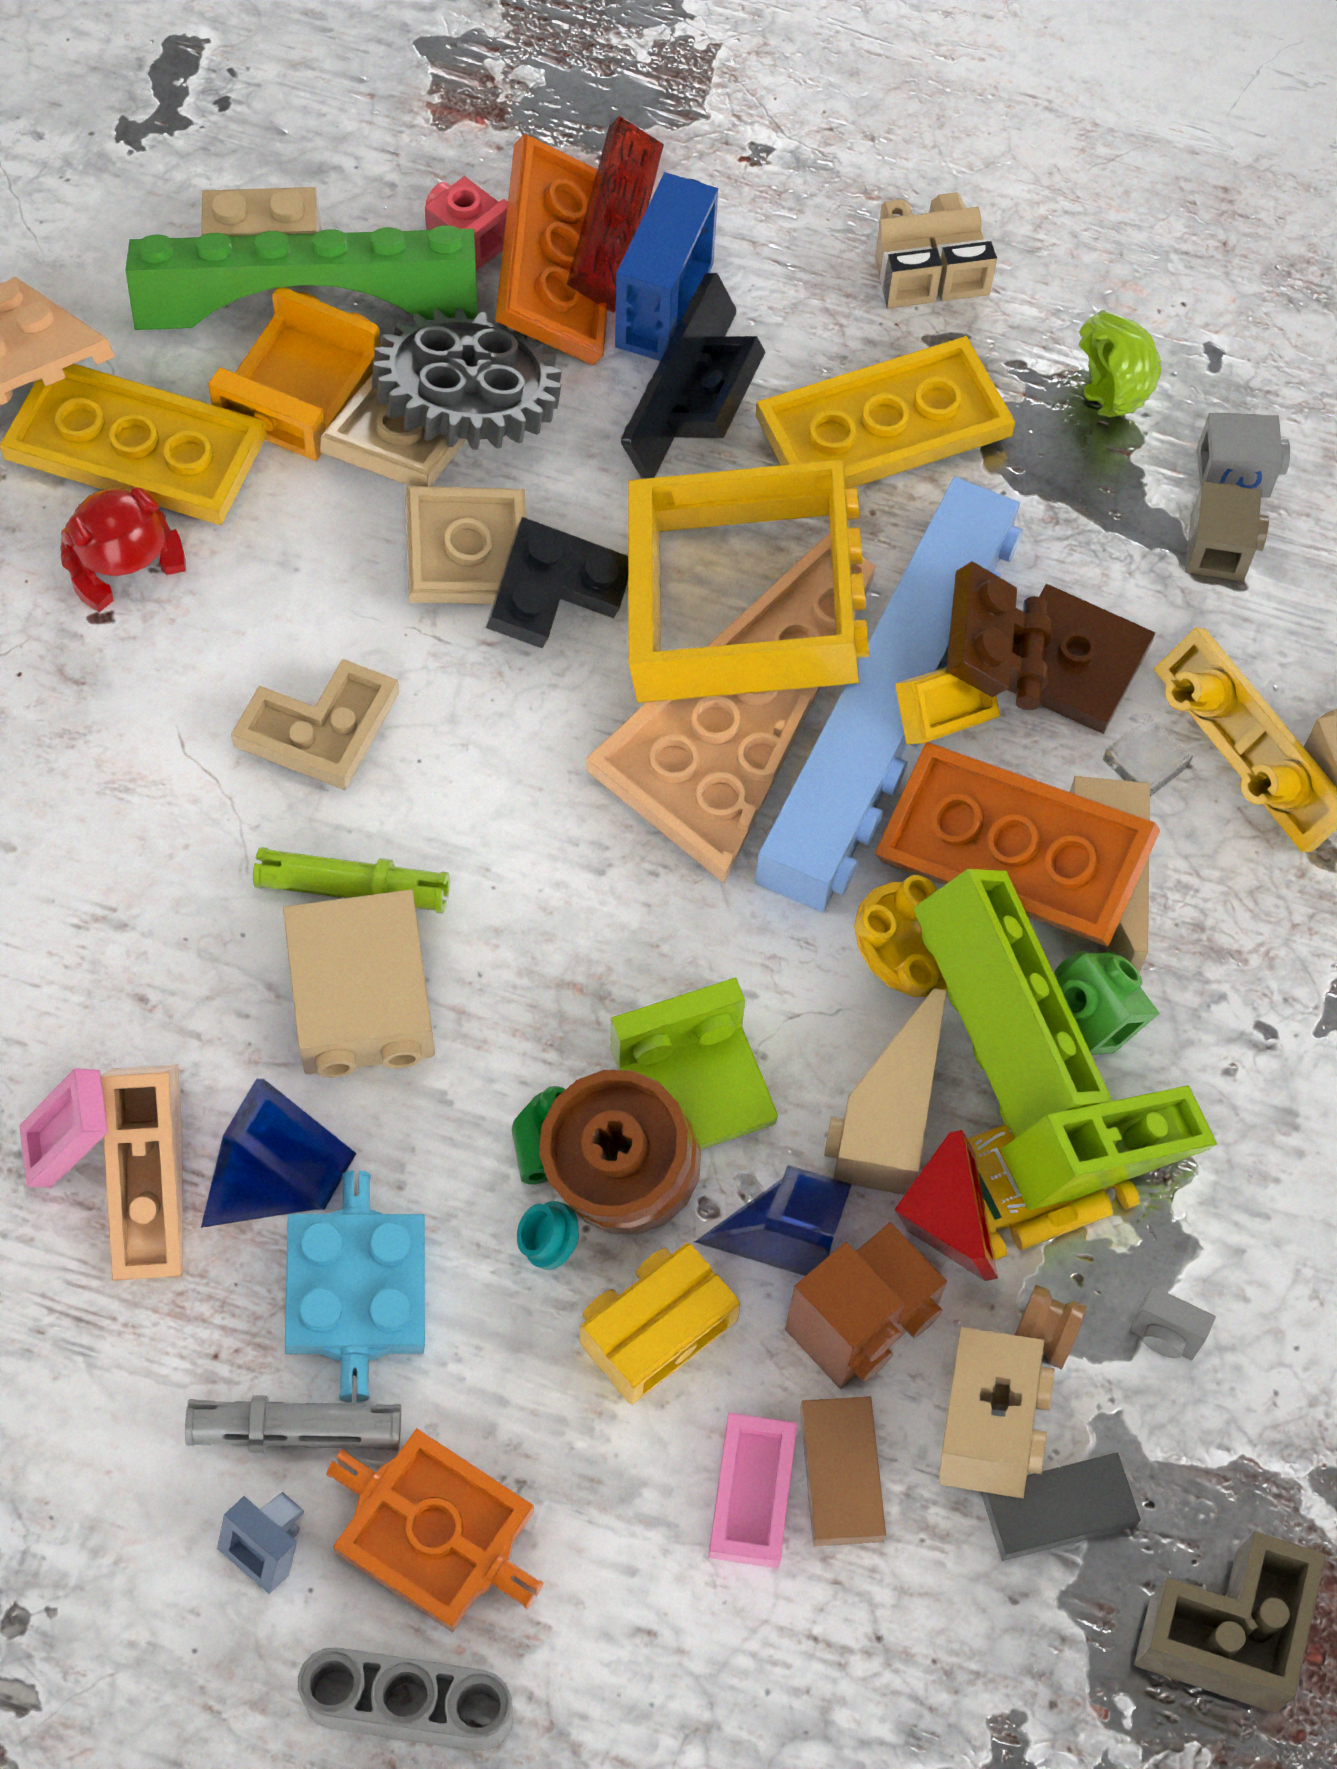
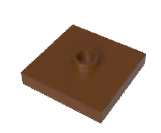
[1007,583,1156,734]

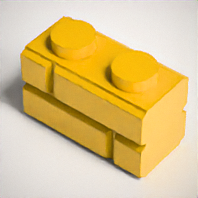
[580,1242,741,1405]

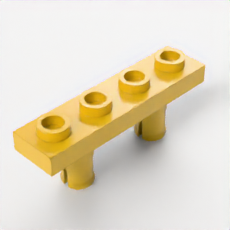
[1153,627,1337,852]

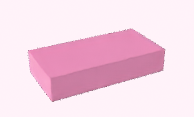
[20,1068,108,1188]
[708,1412,798,1568]

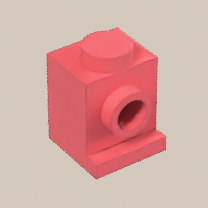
[424,176,508,271]

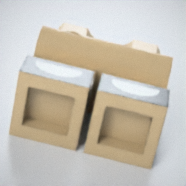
[875,192,997,309]

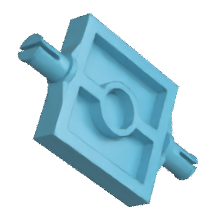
[285,1170,425,1402]

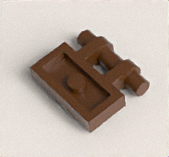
[946,561,1052,710]

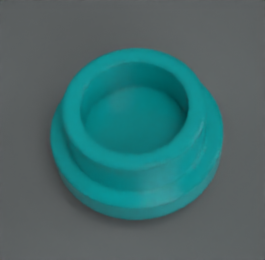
[517,1201,579,1270]

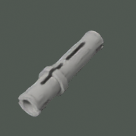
[185,1395,401,1453]

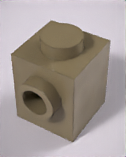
[1185,481,1269,582]

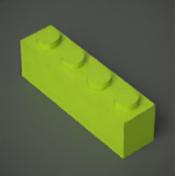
[913,869,1113,1138]

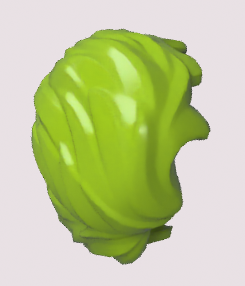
[1079,310,1161,417]

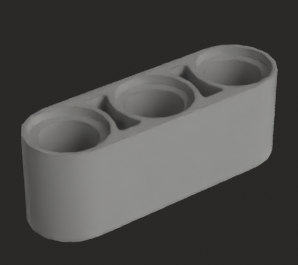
[298,1647,513,1751]

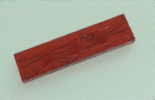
[566,116,664,313]

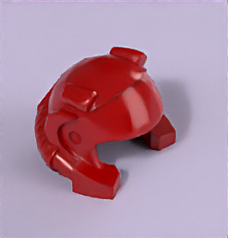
[60,487,186,612]

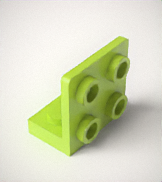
[610,977,778,1150]

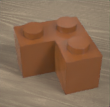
[785,1222,947,1390]

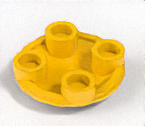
[854,875,947,997]

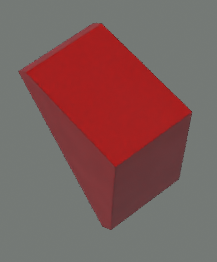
[894,1130,998,1281]

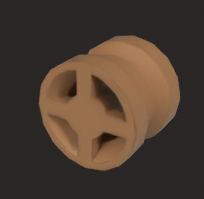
[1015,1284,1087,1370]

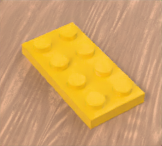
[755,336,1016,489]
[0,364,267,526]

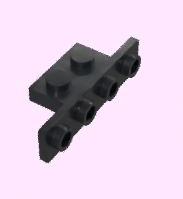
[621,273,766,478]

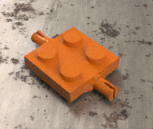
[326,1428,544,1633]

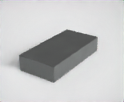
[981,1452,1141,1561]

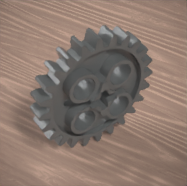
[372,309,562,450]

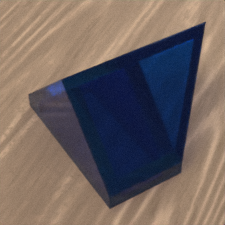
[201,1078,356,1228]
[694,1165,852,1276]

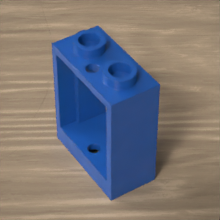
[615,172,719,361]

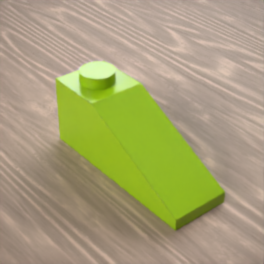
[1000,1085,1217,1210]

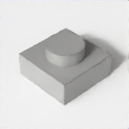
[1129,1286,1216,1360]

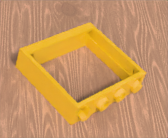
[628,459,869,703]

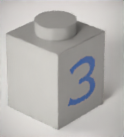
[1197,413,1290,498]

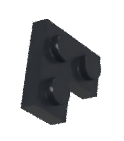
[486,517,628,649]

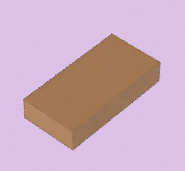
[800,1396,886,1547]

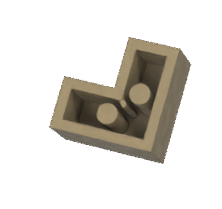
[1134,1531,1326,1713]

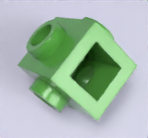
[1054,951,1160,1055]

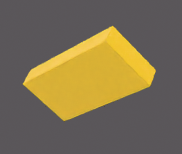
[895,667,1000,745]

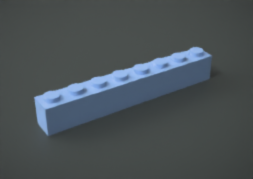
[755,476,1023,913]

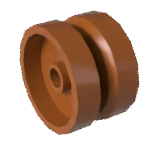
[539,1070,701,1235]

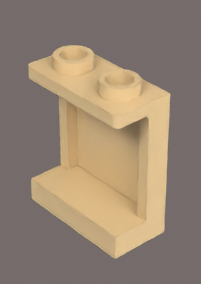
[283,889,435,1078]

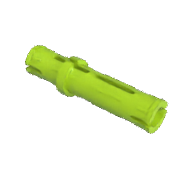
[253,847,450,913]

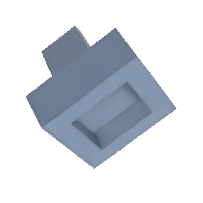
[217,1492,304,1594]

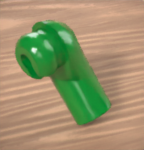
[511,1086,566,1185]

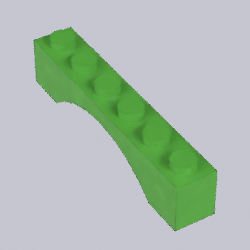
[125,225,478,330]

